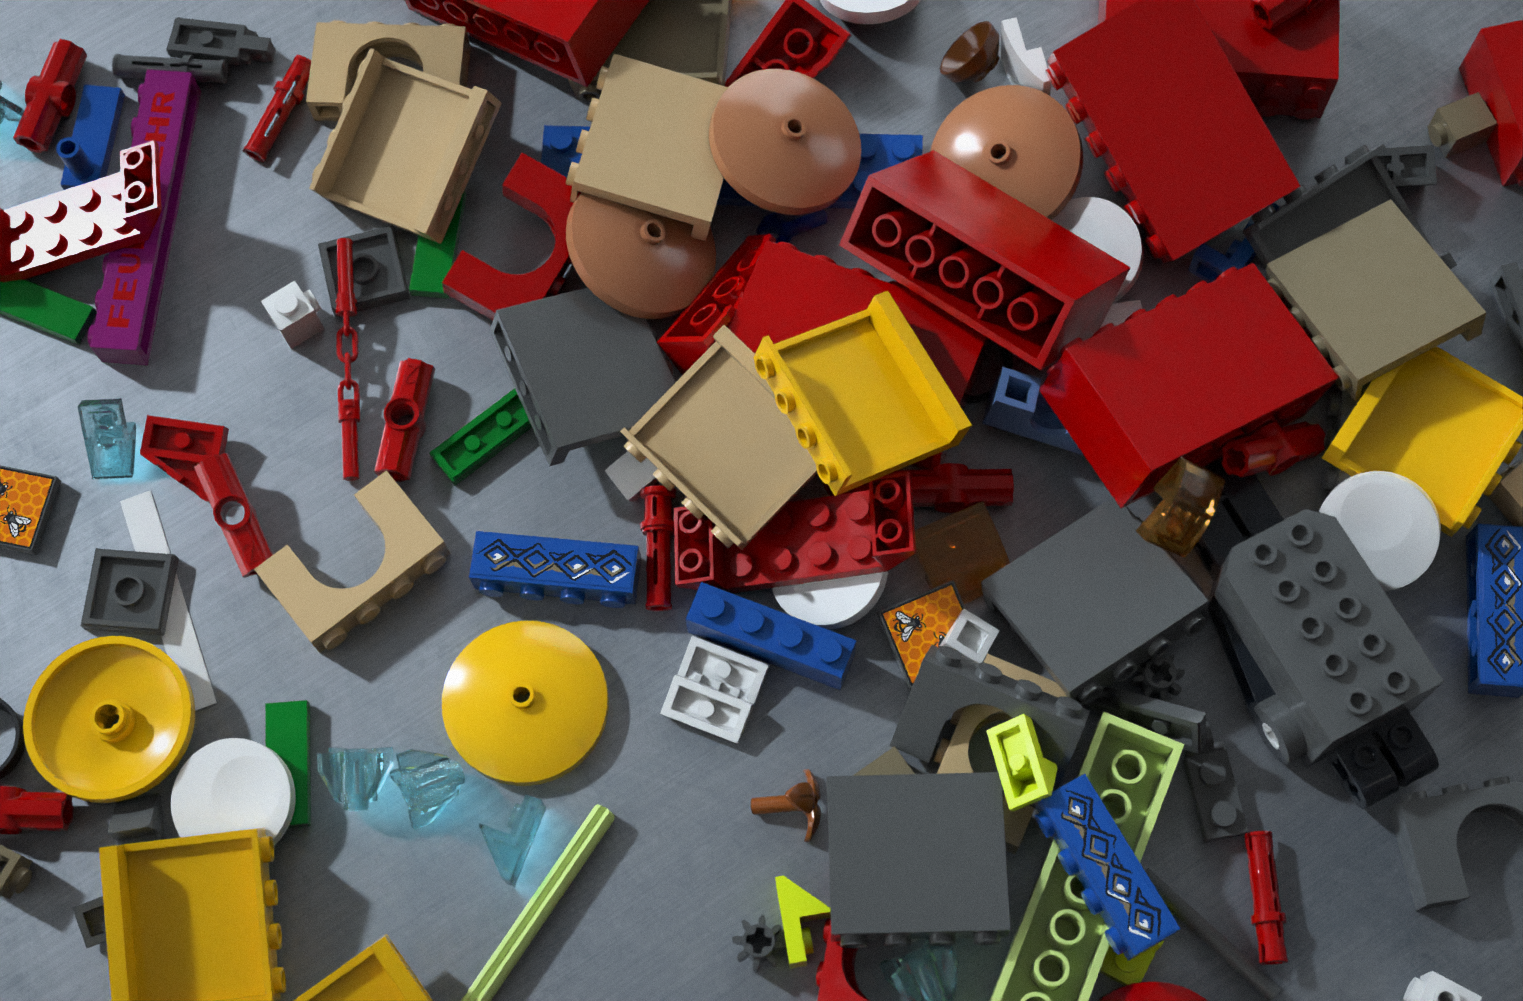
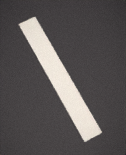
[120,490,217,711]

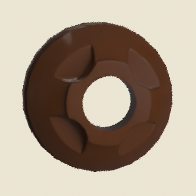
[940,21,1000,83]

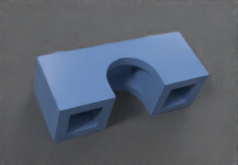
[982,367,1083,455]

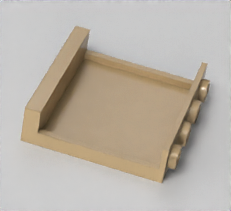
[309,48,502,244]
[566,53,728,241]
[620,325,817,550]

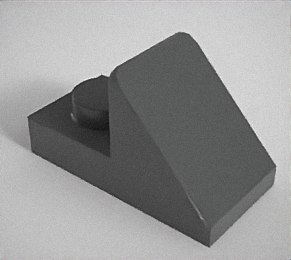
[108,793,165,845]

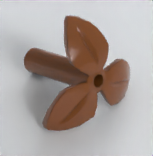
[751,768,821,842]

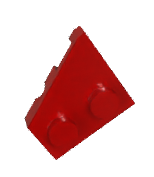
[140,415,229,503]

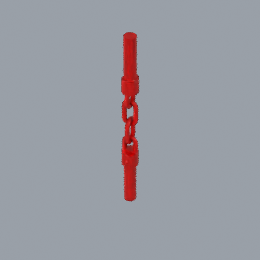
[335,238,360,481]

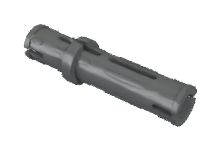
[112,54,229,84]

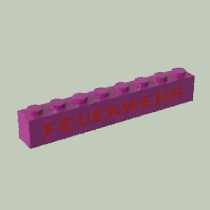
[88,69,202,366]

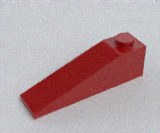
[725,0,852,87]

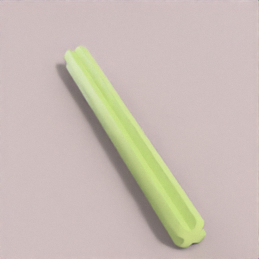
[461,804,615,1001]

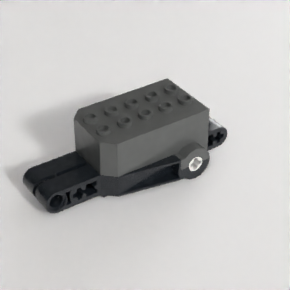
[1163,458,1444,809]

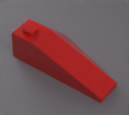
[657,234,776,375]

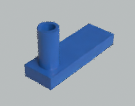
[56,85,125,190]

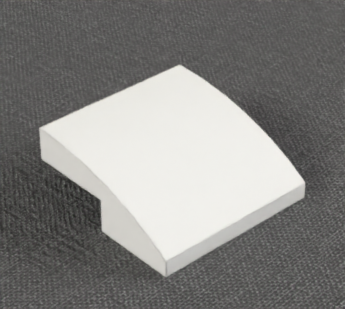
[1001,17,1051,96]
[660,636,770,744]

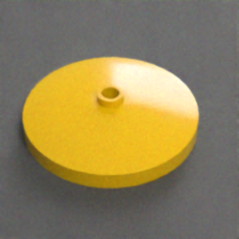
[442,621,609,786]
[23,636,195,803]

